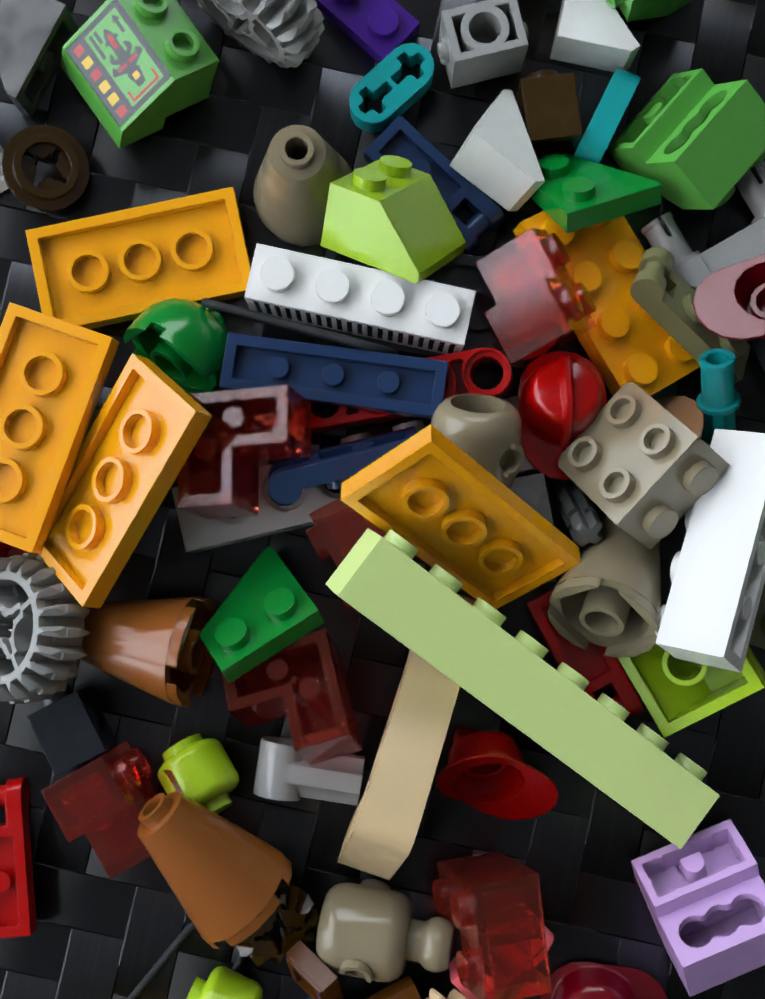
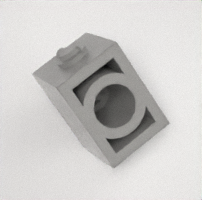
[437,0,529,89]

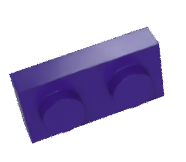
[315,0,420,63]

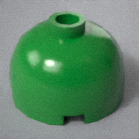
[123,298,228,403]

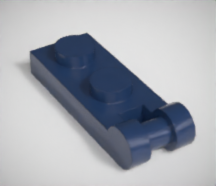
[364,115,506,255]
[268,426,418,504]

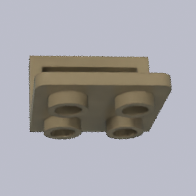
[558,382,730,549]

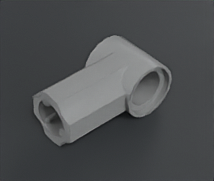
[253,736,365,806]

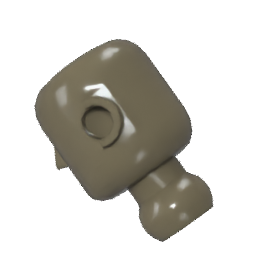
[431,394,525,489]
[316,879,454,983]

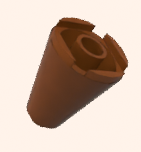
[79,597,217,708]
[137,791,292,949]

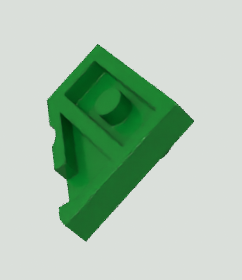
[530,154,662,233]
[199,545,324,683]

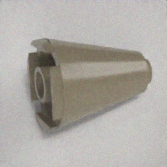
[253,125,352,247]
[547,515,661,658]

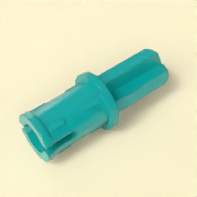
[696,348,741,445]

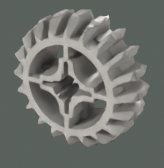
[197,0,325,68]
[0,553,90,704]

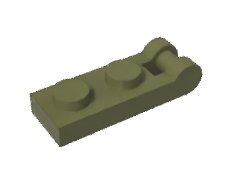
[630,247,751,383]

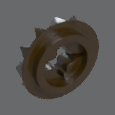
[2,125,89,212]
[236,884,319,967]

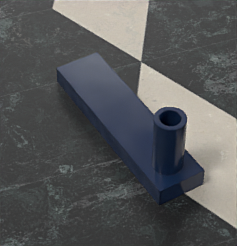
[219,333,449,419]

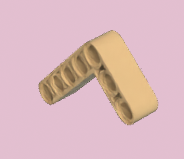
[338,594,476,880]

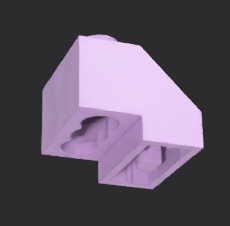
[631,819,765,997]

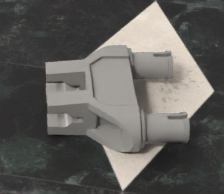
[641,161,765,290]

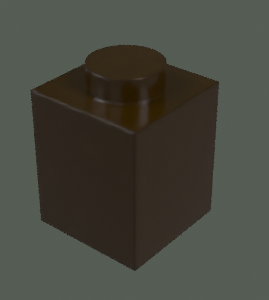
[515,69,582,158]

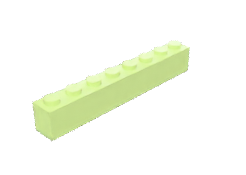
[326,528,720,849]

